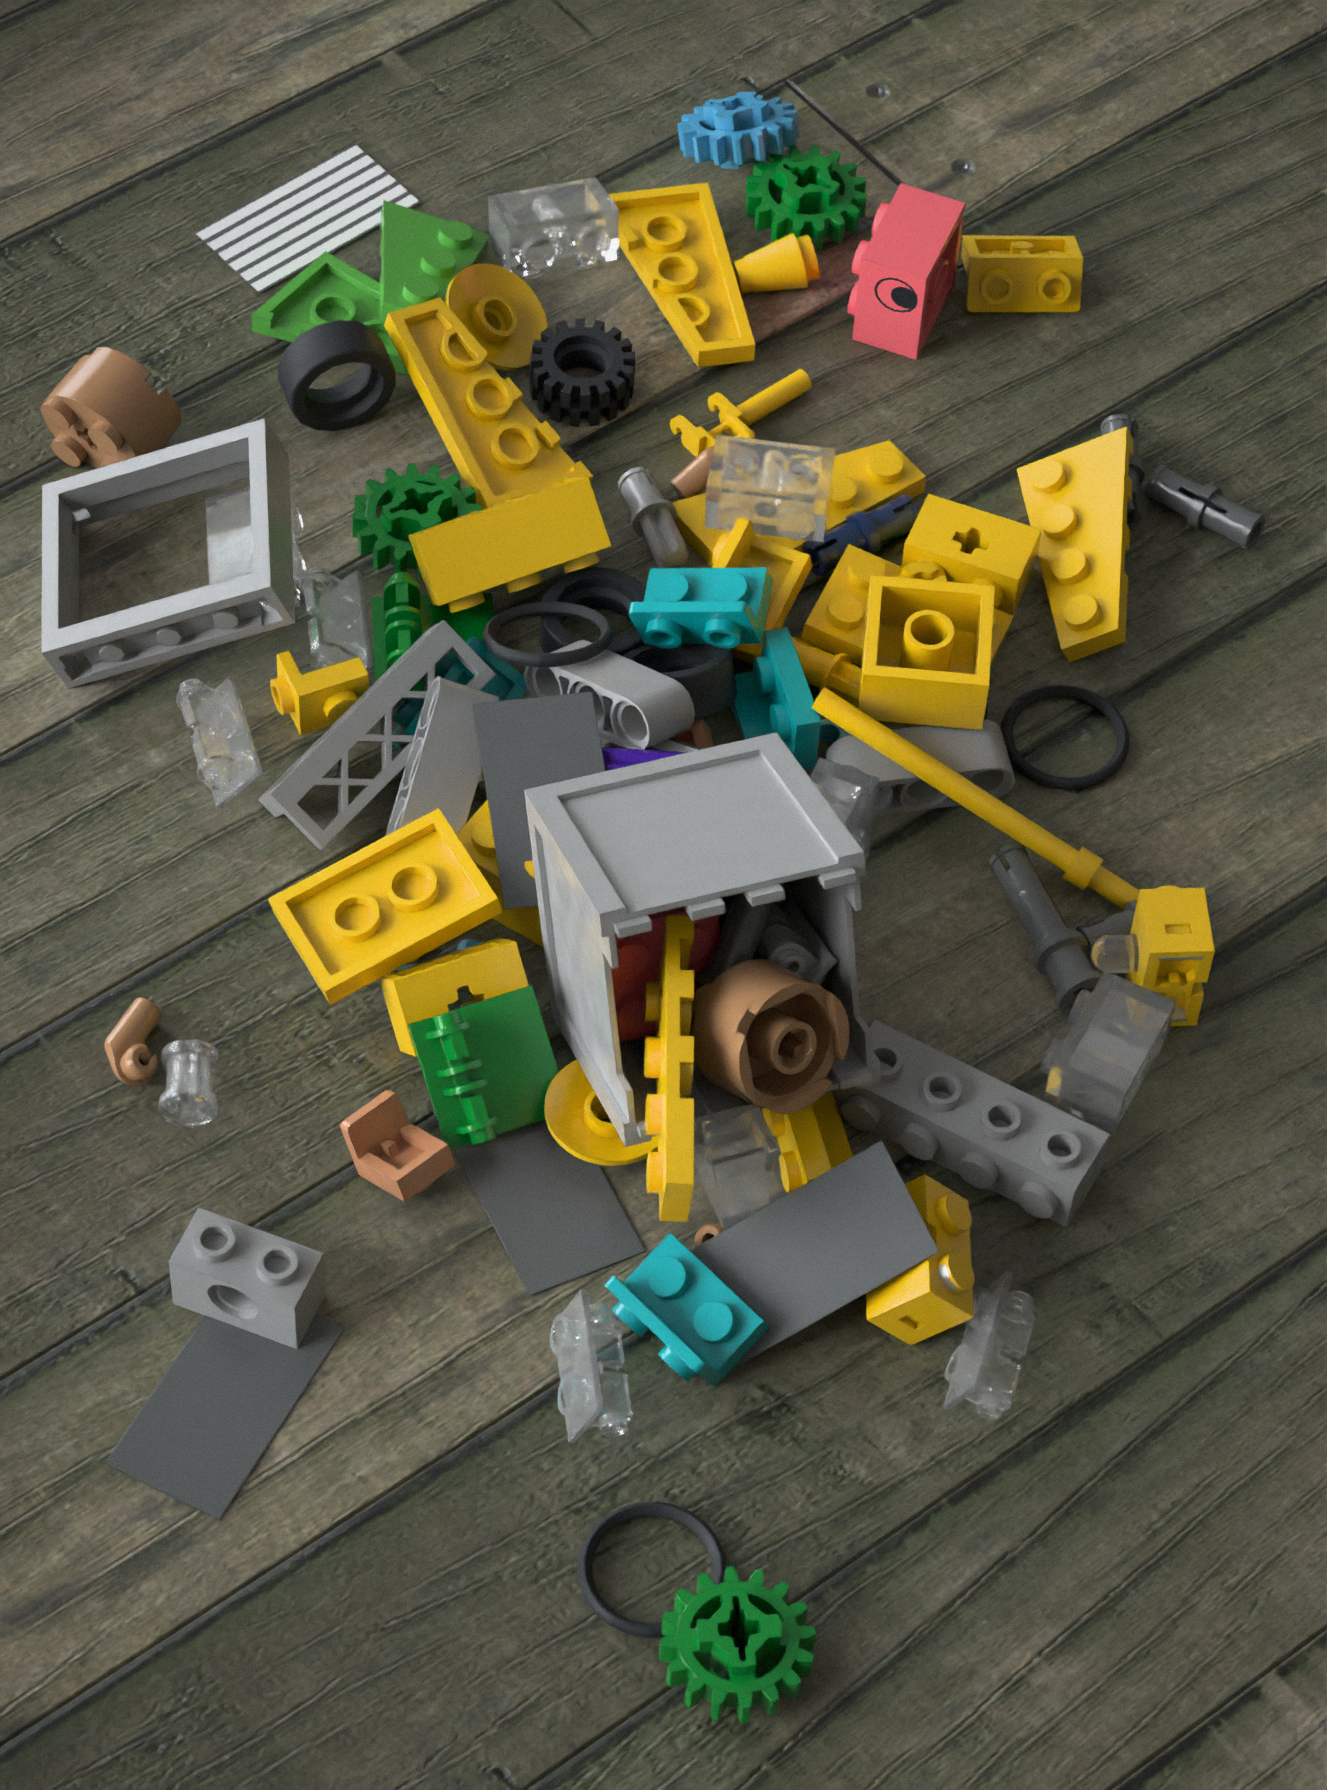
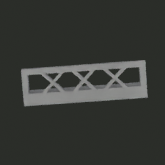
[258,620,496,850]

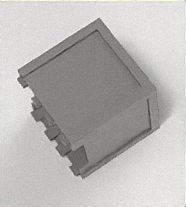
[524,732,882,1147]

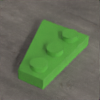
[380,200,490,322]

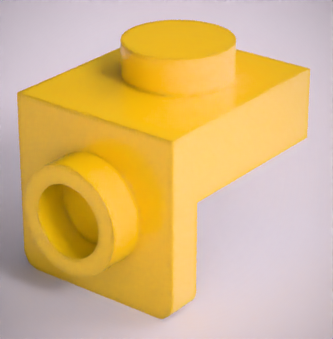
[270,651,369,735]

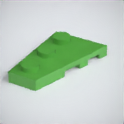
[251,251,409,375]

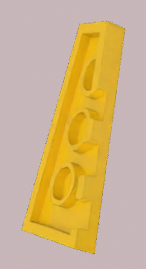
[597,182,755,367]
[384,297,593,510]
[1017,426,1134,663]
[672,440,926,568]
[643,915,694,1222]

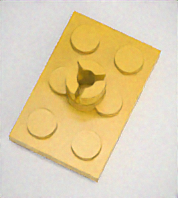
[801,544,1014,667]
[268,808,502,1005]

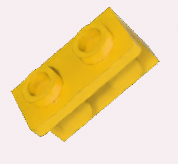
[961,235,1083,312]

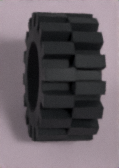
[530,318,635,427]

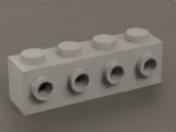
[835,1020,1110,1227]

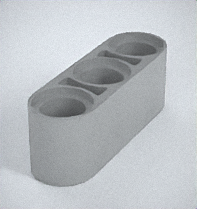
[524,640,695,750]
[385,676,499,836]
[826,720,1015,817]

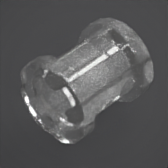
[158,1039,219,1127]

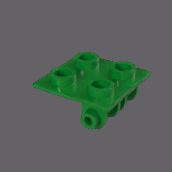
[371,572,494,691]
[407,985,559,1150]

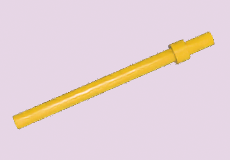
[811,687,1139,910]

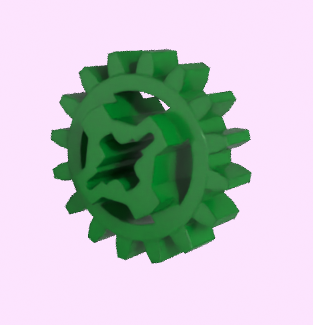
[745,145,867,249]
[352,463,482,580]
[659,1566,816,1723]

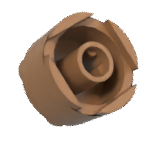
[40,347,181,469]
[691,959,849,1114]

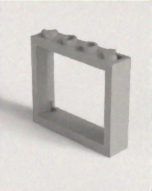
[41,418,295,689]

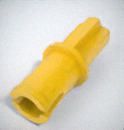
[791,636,862,707]

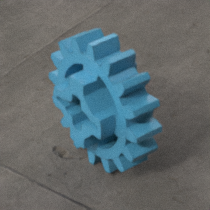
[677,91,800,169]

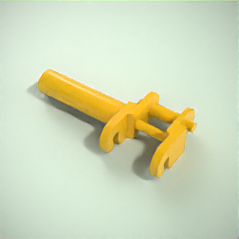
[670,369,812,457]

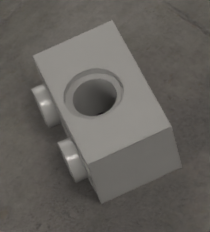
[169,1207,325,1349]

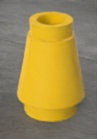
[733,233,820,294]

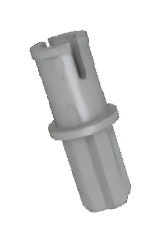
[618,467,688,568]

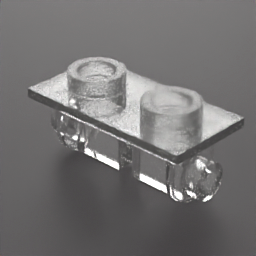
[301,567,372,670]
[175,676,263,809]
[943,1271,1037,1419]
[550,1289,633,1444]

